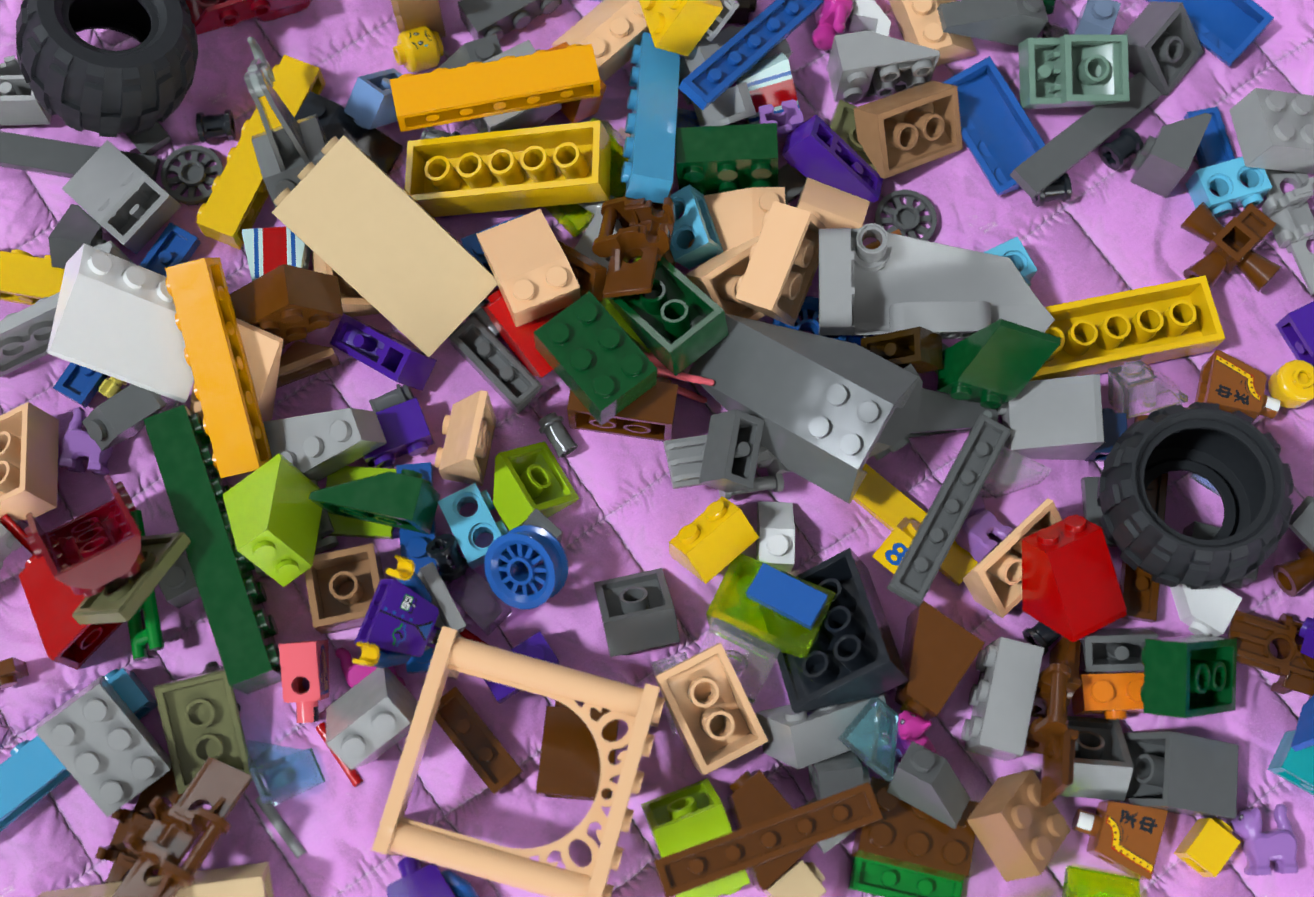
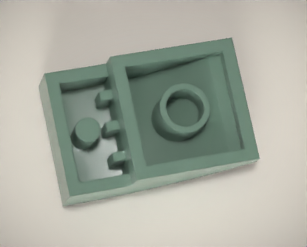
[1018,34,1130,109]

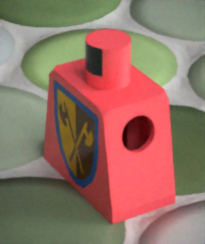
[279,640,329,723]

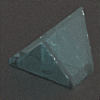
[838,697,899,781]
[247,740,326,806]

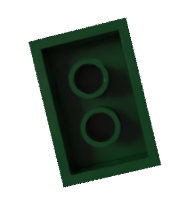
[675,123,778,195]
[533,291,657,426]
[1140,635,1237,719]

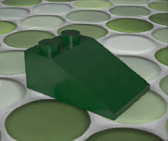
[607,256,729,376]
[937,319,1060,409]
[309,469,440,535]

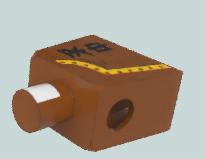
[1195,349,1280,421]
[1072,801,1168,880]

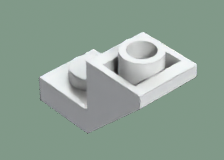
[849,0,891,36]

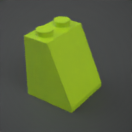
[222,453,322,587]
[641,778,750,897]

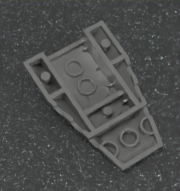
[688,313,919,504]

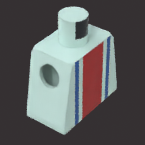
[736,52,800,124]
[242,227,311,281]

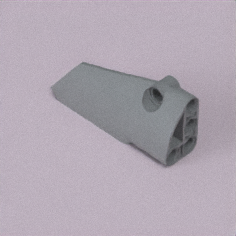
[819,223,1055,339]

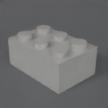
[1229,88,1314,174]
[961,637,1044,761]
[35,675,171,817]

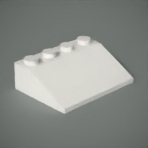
[47,243,194,403]

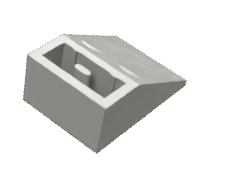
[827,30,940,103]
[62,140,182,254]

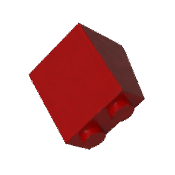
[482,288,567,378]
[1022,514,1127,642]
[18,554,123,670]

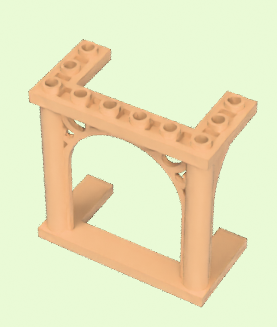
[372,626,665,897]

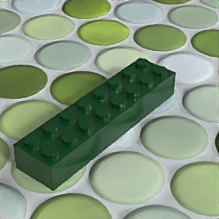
[143,405,282,694]

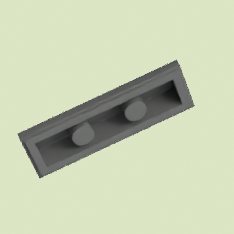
[448,315,543,414]

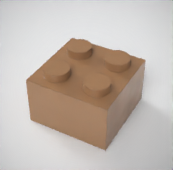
[304,543,384,634]
[967,769,1071,882]

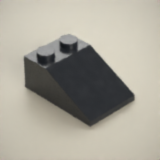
[294,91,403,175]

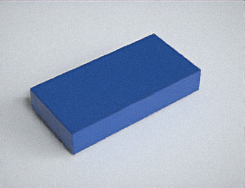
[1184,106,1235,169]
[746,563,828,630]

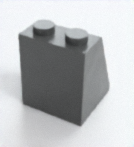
[1117,731,1239,819]

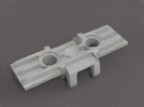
[1261,169,1314,295]
[663,435,792,499]

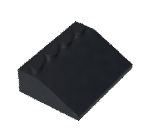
[761,548,908,713]

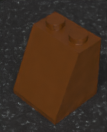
[895,601,985,720]
[536,701,619,801]
[727,770,815,891]

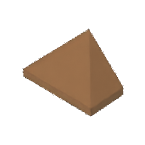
[277,341,340,388]

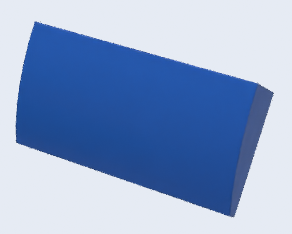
[1146,0,1274,67]
[942,56,1045,196]

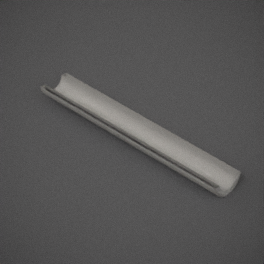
[255,794,306,859]

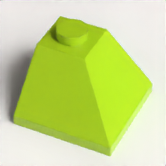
[493,441,579,531]

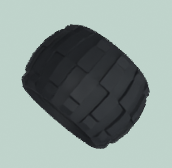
[16,0,198,137]
[1097,402,1294,590]

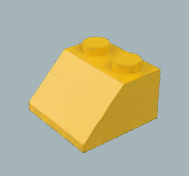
[669,496,759,584]

